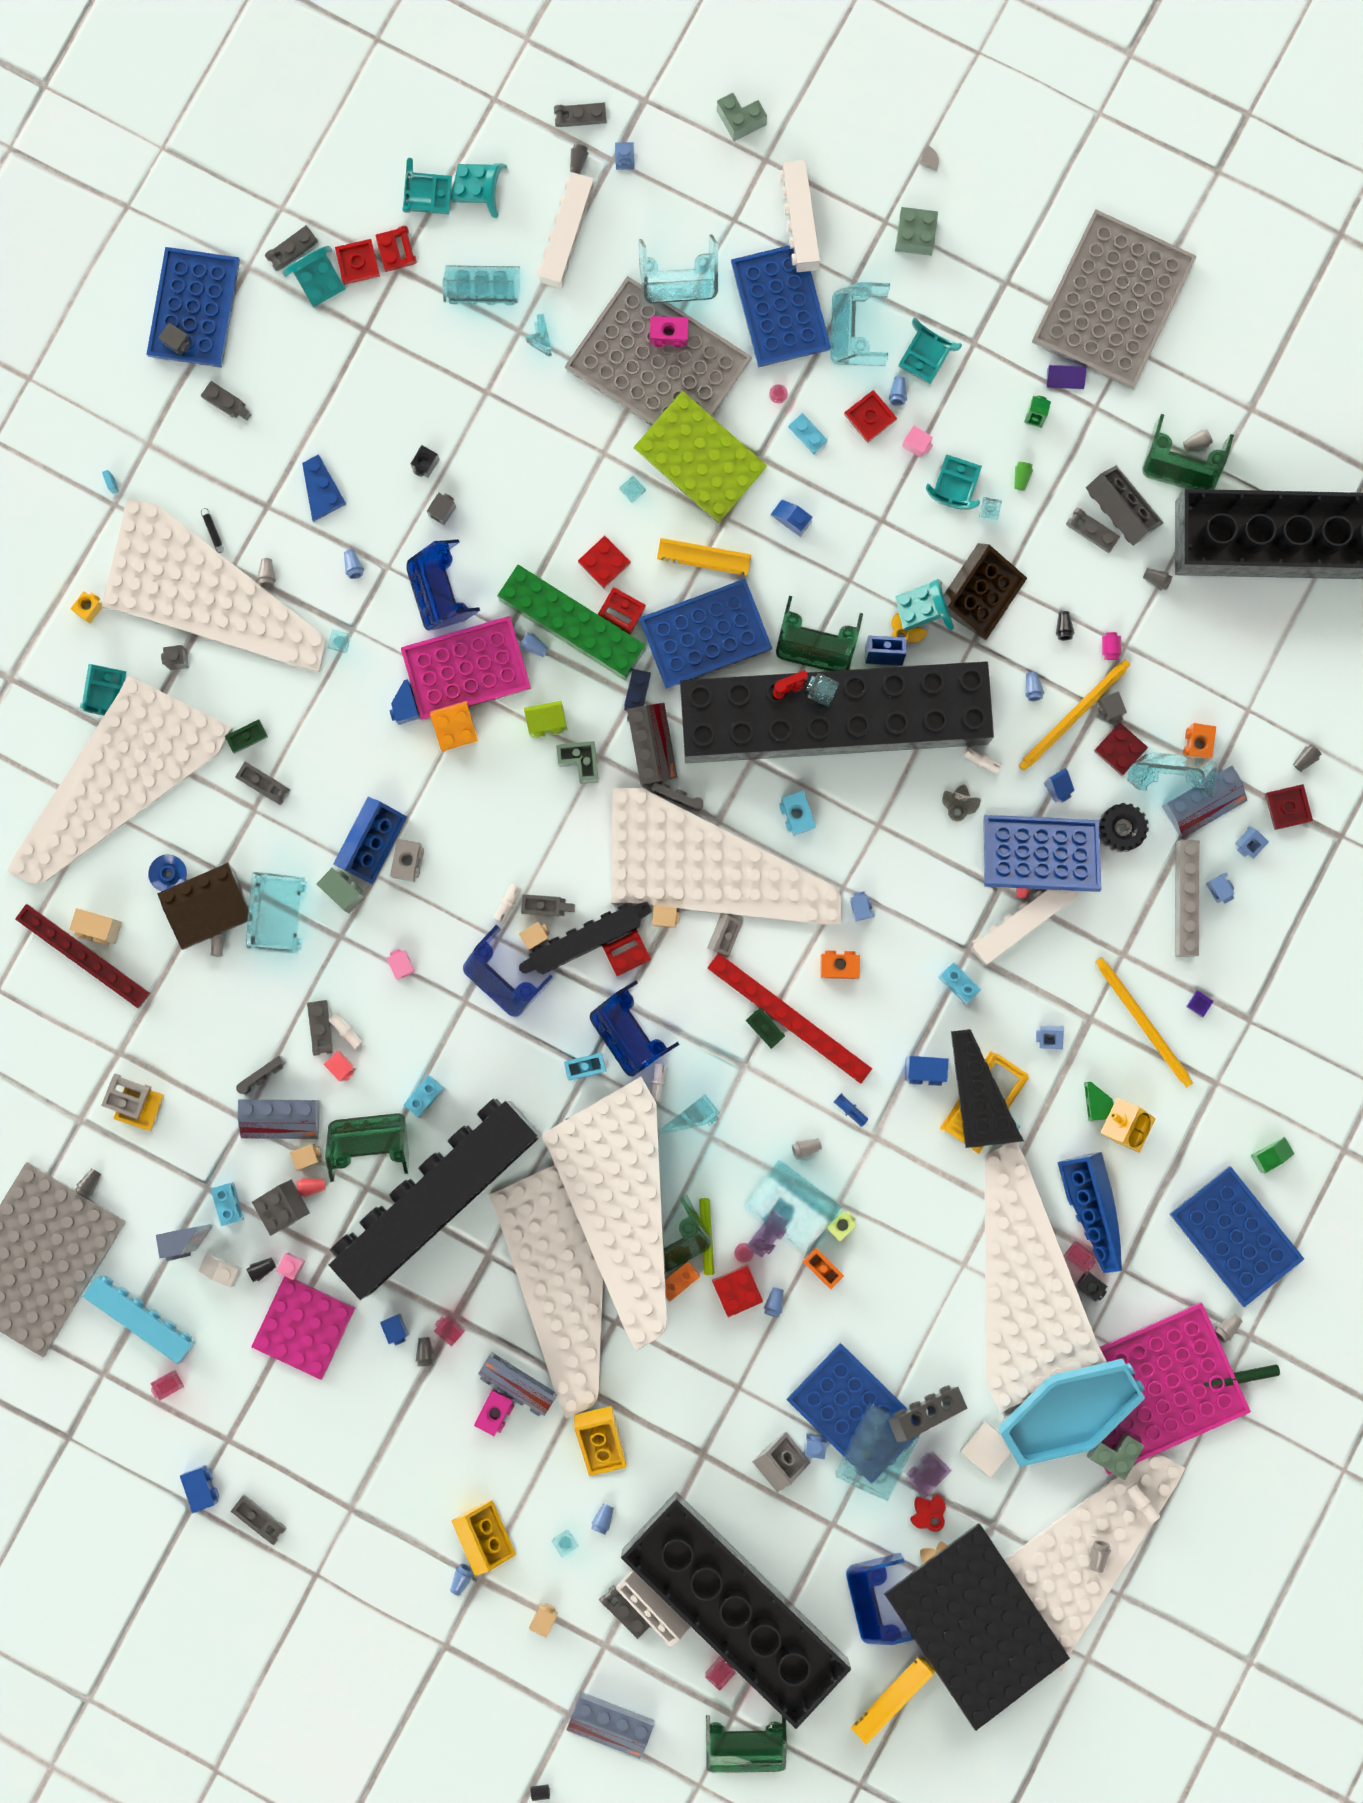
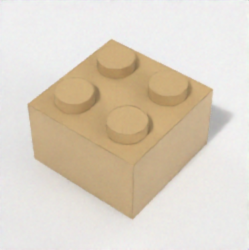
[69,908,122,946]

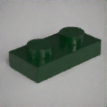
[225,719,268,754]
[745,1008,785,1049]

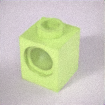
[826,1211,857,1242]

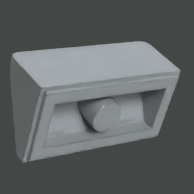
[707,913,743,957]

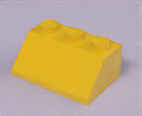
[451,1500,516,1575]

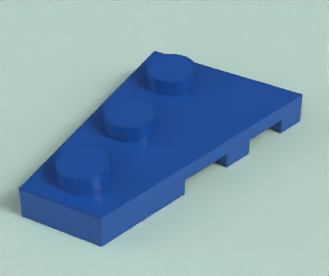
[302,454,346,522]

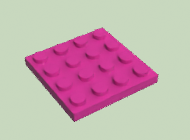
[251,1276,356,1380]

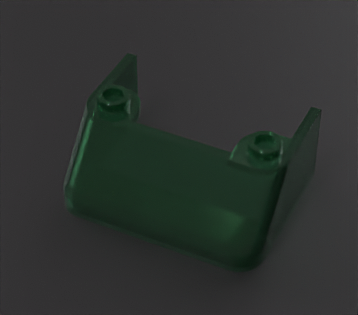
[1142,414,1234,489]
[776,595,863,671]
[325,1113,409,1182]
[664,1194,711,1273]
[706,1715,787,1773]

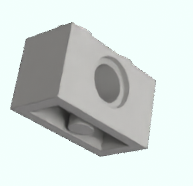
[390,839,424,882]

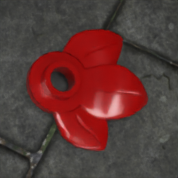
[910,1494,946,1532]

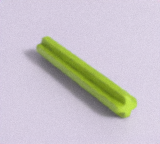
[699,1198,715,1275]

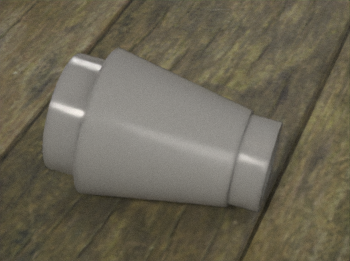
[1183,429,1213,452]
[257,558,276,588]
[792,1138,822,1160]
[1215,1314,1243,1343]
[1091,1541,1111,1573]

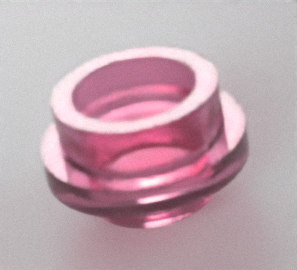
[769,384,788,404]
[734,1243,754,1263]

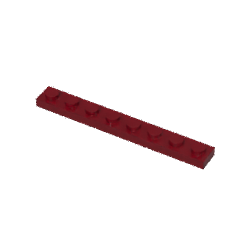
[15,904,151,1009]

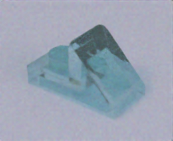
[525,314,552,356]

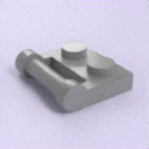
[101,1073,152,1119]

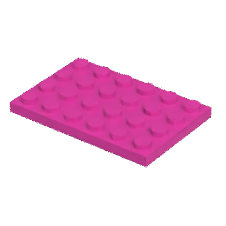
[401,616,531,721]

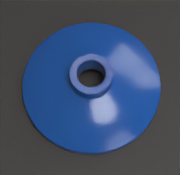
[148,854,187,891]

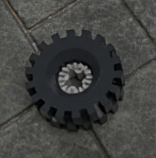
[1099,803,1149,853]

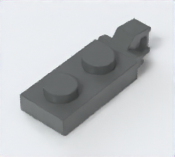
[200,381,251,421]
[521,894,575,917]

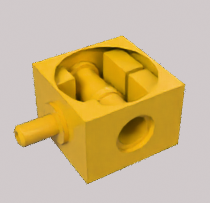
[1101,1098,1156,1153]

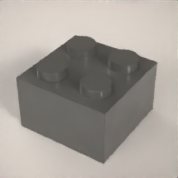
[252,1179,310,1236]

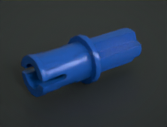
[833,1093,868,1127]

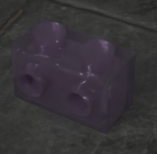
[747,1210,788,1258]
[906,1451,952,1499]

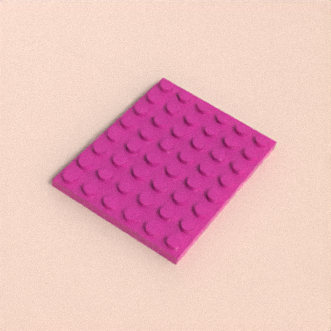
[1100,1302,1251,1475]

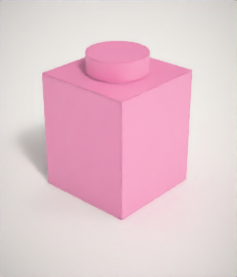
[902,426,933,458]
[387,949,415,980]
[276,1252,305,1280]

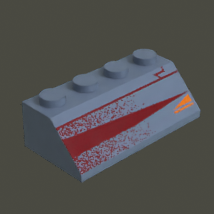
[1162,765,1248,839]
[238,1099,319,1139]
[156,1224,212,1261]
[478,1352,557,1416]
[566,1691,654,1759]

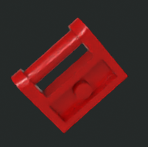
[375,226,417,272]
[598,587,646,635]
[773,670,808,699]
[602,929,651,977]

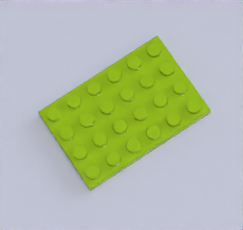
[633,391,767,523]

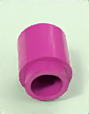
[1102,632,1121,660]

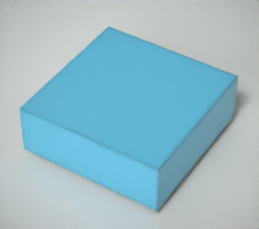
[102,470,119,494]

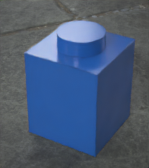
[380,1313,409,1346]

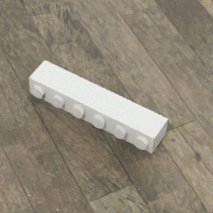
[780,160,820,272]
[537,172,594,289]
[970,889,1078,966]

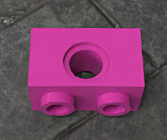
[650,316,688,348]
[473,1388,515,1436]

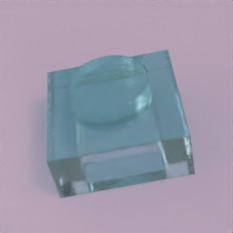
[619,476,646,503]
[979,497,1002,520]
[327,629,351,653]
[551,1529,579,1557]

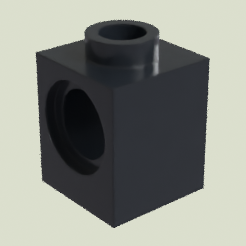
[410,445,440,478]
[1075,1271,1108,1302]

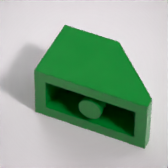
[1024,395,1051,428]
[1084,1082,1114,1121]
[1251,1137,1294,1173]

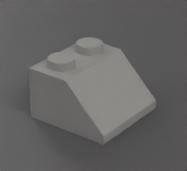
[752,1432,811,1493]

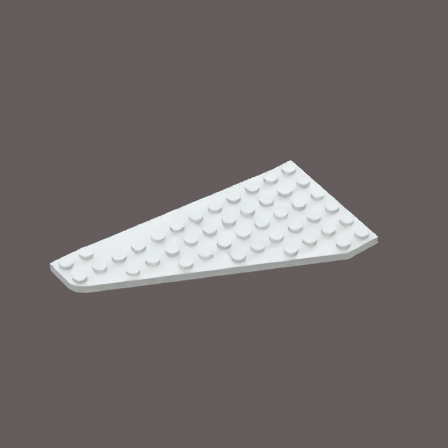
[101,498,326,672]
[7,675,232,884]
[611,788,841,924]
[541,1077,667,1351]
[985,1142,1107,1413]
[489,1165,603,1419]
[1004,1454,1185,1672]

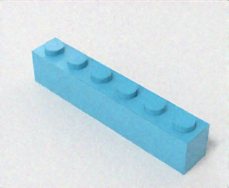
[82,1275,195,1364]

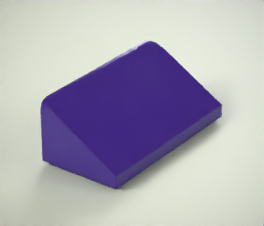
[1046,365,1086,389]

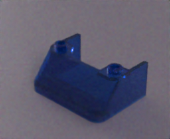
[406,539,481,631]
[463,924,555,1017]
[590,980,680,1077]
[846,1553,914,1645]

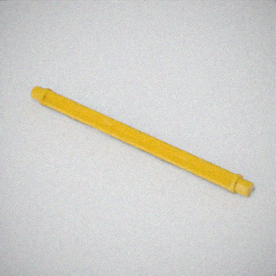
[1018,659,1131,771]
[1095,957,1193,1088]

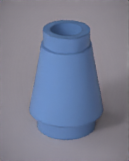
[889,376,907,406]
[344,549,364,579]
[520,632,549,657]
[1025,672,1044,702]
[764,1287,784,1318]
[591,1503,614,1535]
[450,1564,474,1596]

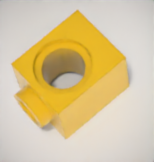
[70,591,102,624]

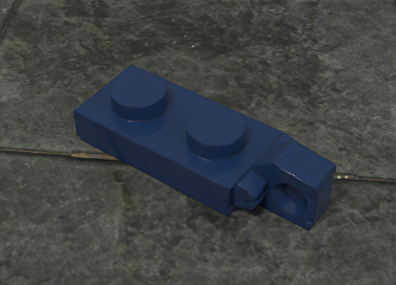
[624,669,651,722]

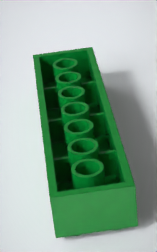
[497,564,646,681]

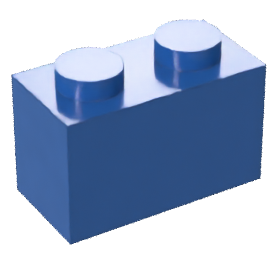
[865,635,907,666]
[180,1465,219,1514]

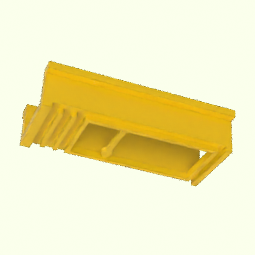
[657,538,751,576]
[940,1051,1029,1154]
[851,1655,935,1745]

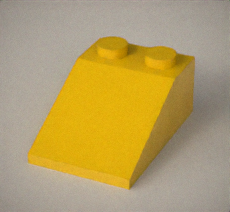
[574,1406,627,1476]

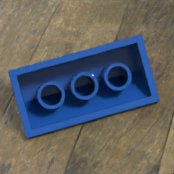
[333,797,407,884]

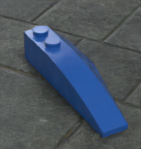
[1057,1152,1122,1273]

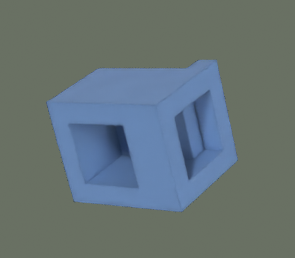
[615,142,634,170]
[1235,826,1269,859]
[1206,872,1235,904]
[850,891,875,922]
[1036,1026,1064,1050]
[804,1434,827,1459]

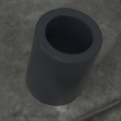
[530,1784,550,1801]

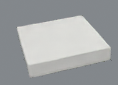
[960,1421,1011,1478]

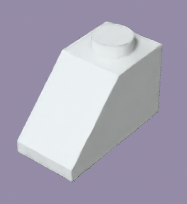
[199,1253,242,1288]

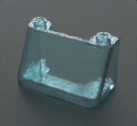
[1127,752,1218,798]
[246,872,307,954]

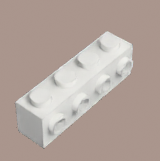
[616,1570,691,1646]

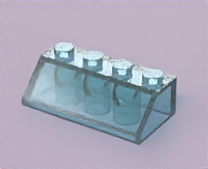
[442,265,520,305]

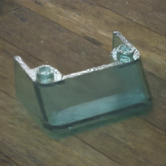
[638,234,718,303]
[830,282,890,366]

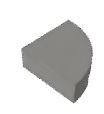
[920,145,939,171]

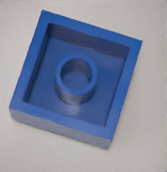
[905,1056,949,1086]

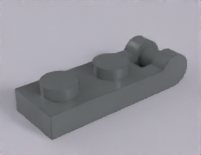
[553,102,607,127]
[265,225,318,271]
[1066,508,1121,553]
[235,762,291,806]
[651,782,703,811]
[307,1000,333,1056]
[236,1056,286,1094]
[230,1495,287,1545]
[599,1585,650,1639]

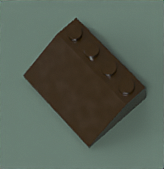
[943,543,1027,640]
[157,863,253,950]

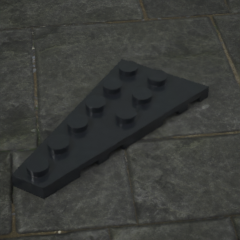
[951,1029,1024,1148]

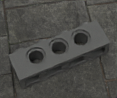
[888,1385,968,1442]

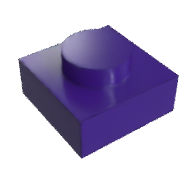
[1186,990,1214,1017]

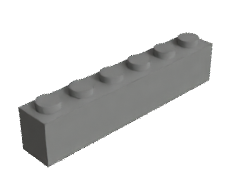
[1175,840,1200,957]

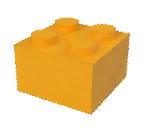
[430,701,478,752]

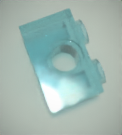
[806,673,839,707]

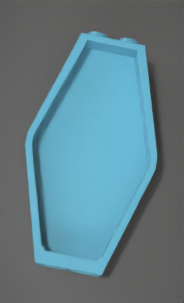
[998,1359,1145,1467]

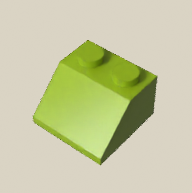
[524,701,568,738]

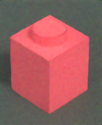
[323,1051,356,1082]

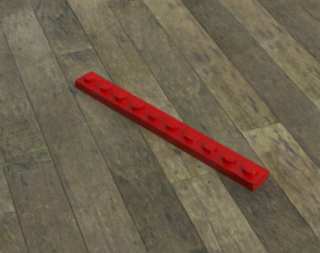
[707,953,873,1084]

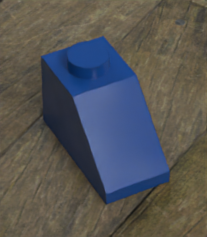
[770,500,813,537]
[389,679,420,725]
[1044,768,1075,803]

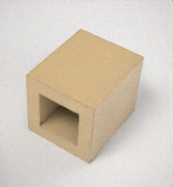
[652,905,680,928]
[519,922,550,951]
[289,1144,322,1171]
[529,1603,558,1638]

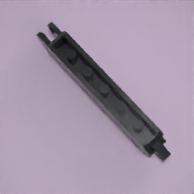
[519,901,652,974]

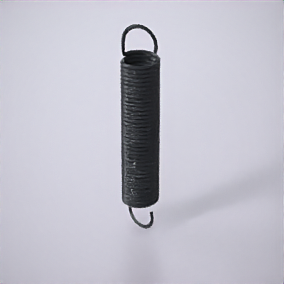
[201,508,224,553]

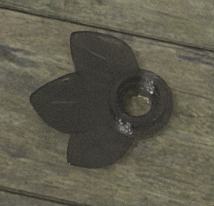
[942,784,981,822]

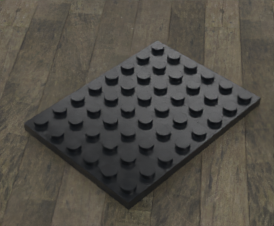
[883,1523,1070,1731]

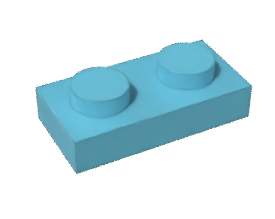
[788,413,828,454]

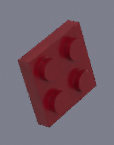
[1094,722,1148,776]
[1265,784,1313,830]

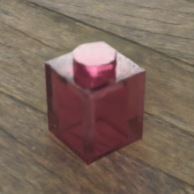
[1063,1241,1097,1272]
[434,1315,466,1347]
[150,1370,184,1401]
[705,1656,736,1691]

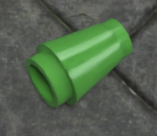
[1014,462,1033,491]

